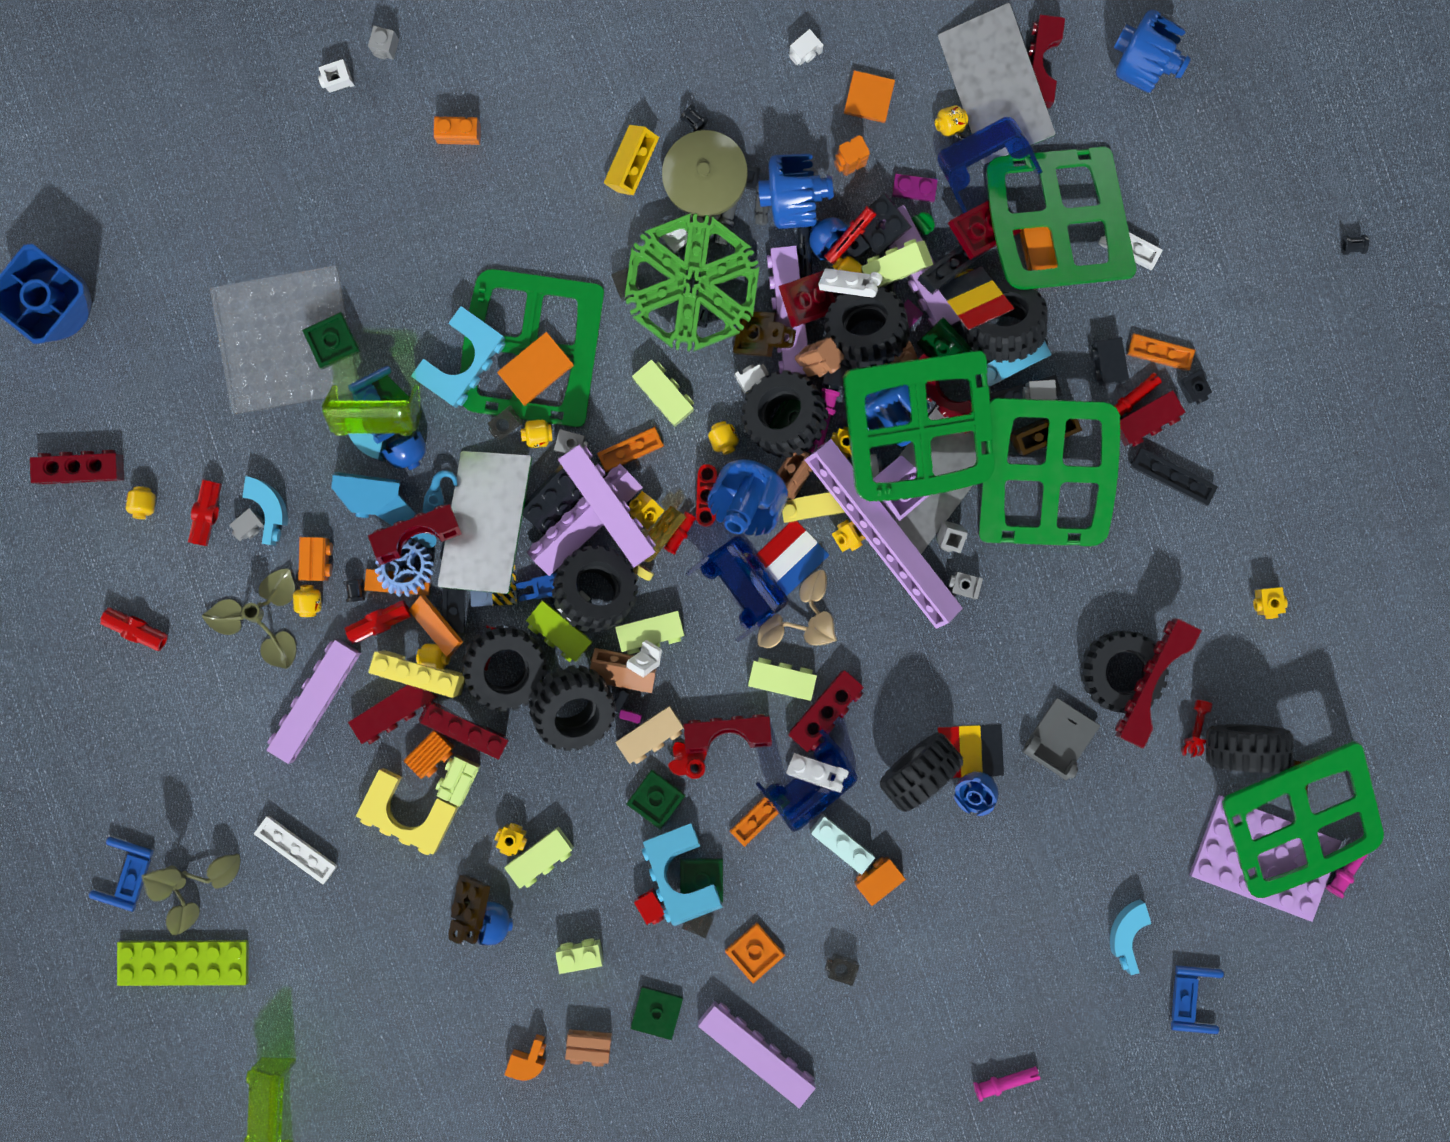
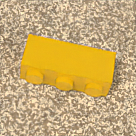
[604,125,659,196]

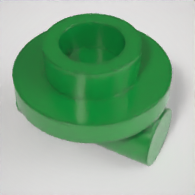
[912,212,935,236]

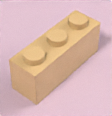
[615,706,684,764]

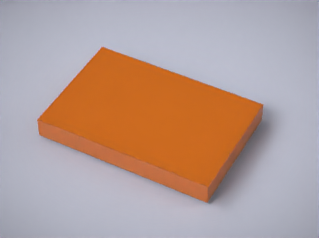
[497,332,574,406]

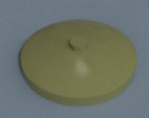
[662,130,748,217]

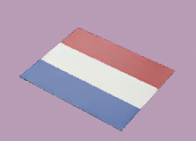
[748,521,829,599]

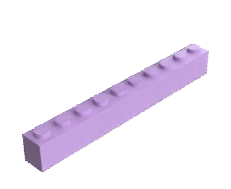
[805,439,963,629]

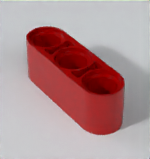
[696,464,717,527]

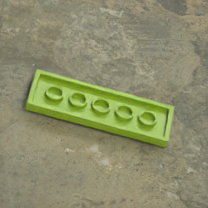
[117,940,249,986]

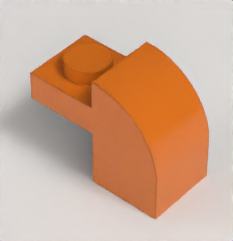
[504,1034,546,1081]

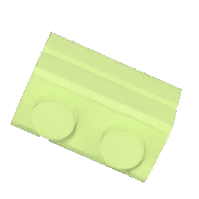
[436,755,480,806]

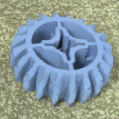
[375,539,434,597]

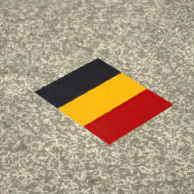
[939,266,1014,330]
[938,724,1004,778]

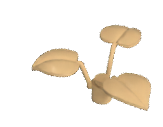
[758,569,836,648]

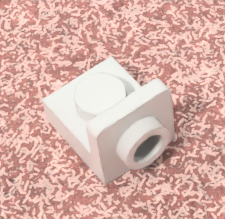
[626,640,662,677]

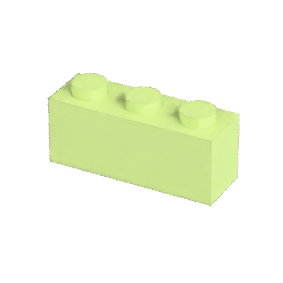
[861,239,934,289]
[632,360,694,427]
[615,611,685,654]
[748,657,817,701]
[505,827,574,889]

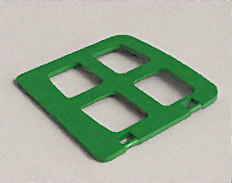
[986,147,1137,290]
[460,269,604,427]
[844,351,995,502]
[979,398,1120,546]
[1222,741,1384,898]

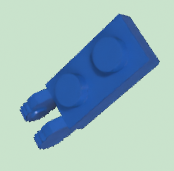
[516,573,578,602]

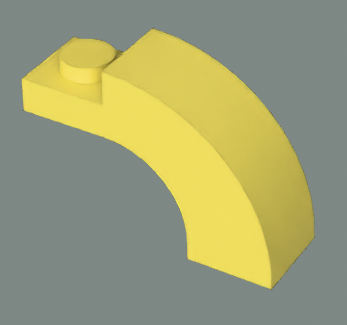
[782,492,845,523]

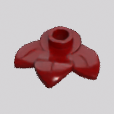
[668,742,707,779]

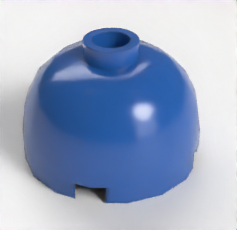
[809,217,849,261]
[381,431,426,470]
[954,772,999,816]
[477,902,513,945]

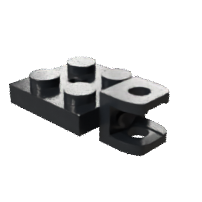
[844,193,912,257]

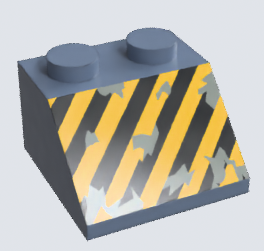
[470,562,517,607]

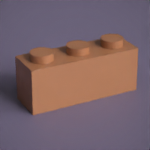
[590,648,657,693]

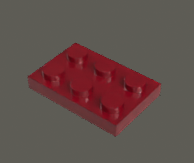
[948,201,1021,260]
[778,271,837,328]

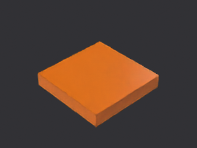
[844,70,895,123]
[725,922,785,984]

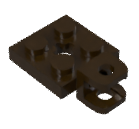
[733,312,796,357]
[448,875,491,944]

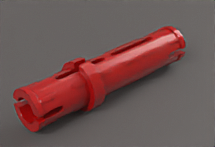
[824,206,877,264]
[1114,373,1162,417]

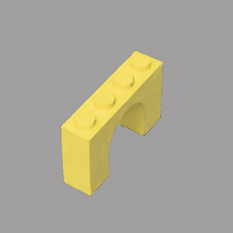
[368,650,465,698]
[356,768,459,855]

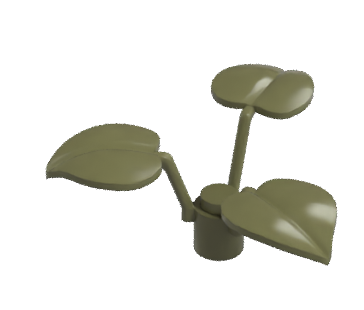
[202,569,297,669]
[141,853,240,935]

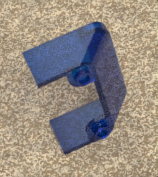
[937,117,1042,214]
[686,536,788,643]
[755,729,858,832]

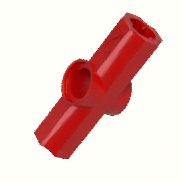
[188,480,222,546]
[345,600,412,644]
[100,607,168,651]

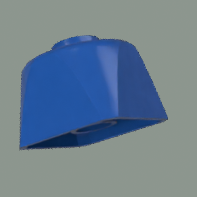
[0,244,91,344]

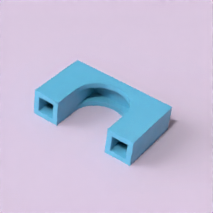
[411,306,505,408]
[642,823,723,926]

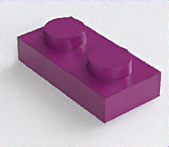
[892,174,938,203]

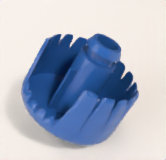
[1114,9,1191,93]
[758,154,834,229]
[865,385,930,447]
[708,459,788,536]

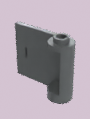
[1022,698,1100,780]

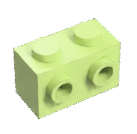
[555,938,604,974]

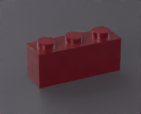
[1120,390,1186,447]

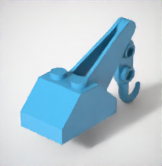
[331,470,458,548]

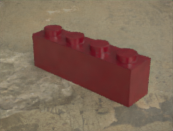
[348,685,438,745]

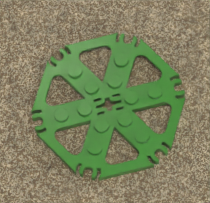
[625,213,759,352]

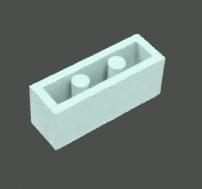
[810,814,875,875]

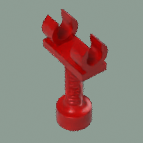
[1181,700,1213,758]

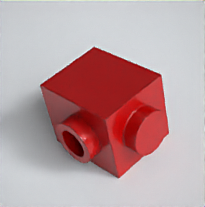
[634,888,665,925]

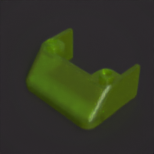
[322,385,421,436]
[244,1057,296,1142]

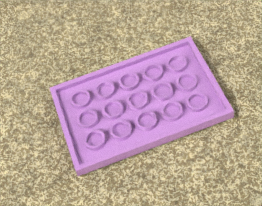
[1189,795,1342,922]

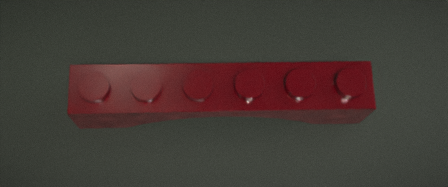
[1115,618,1202,749]

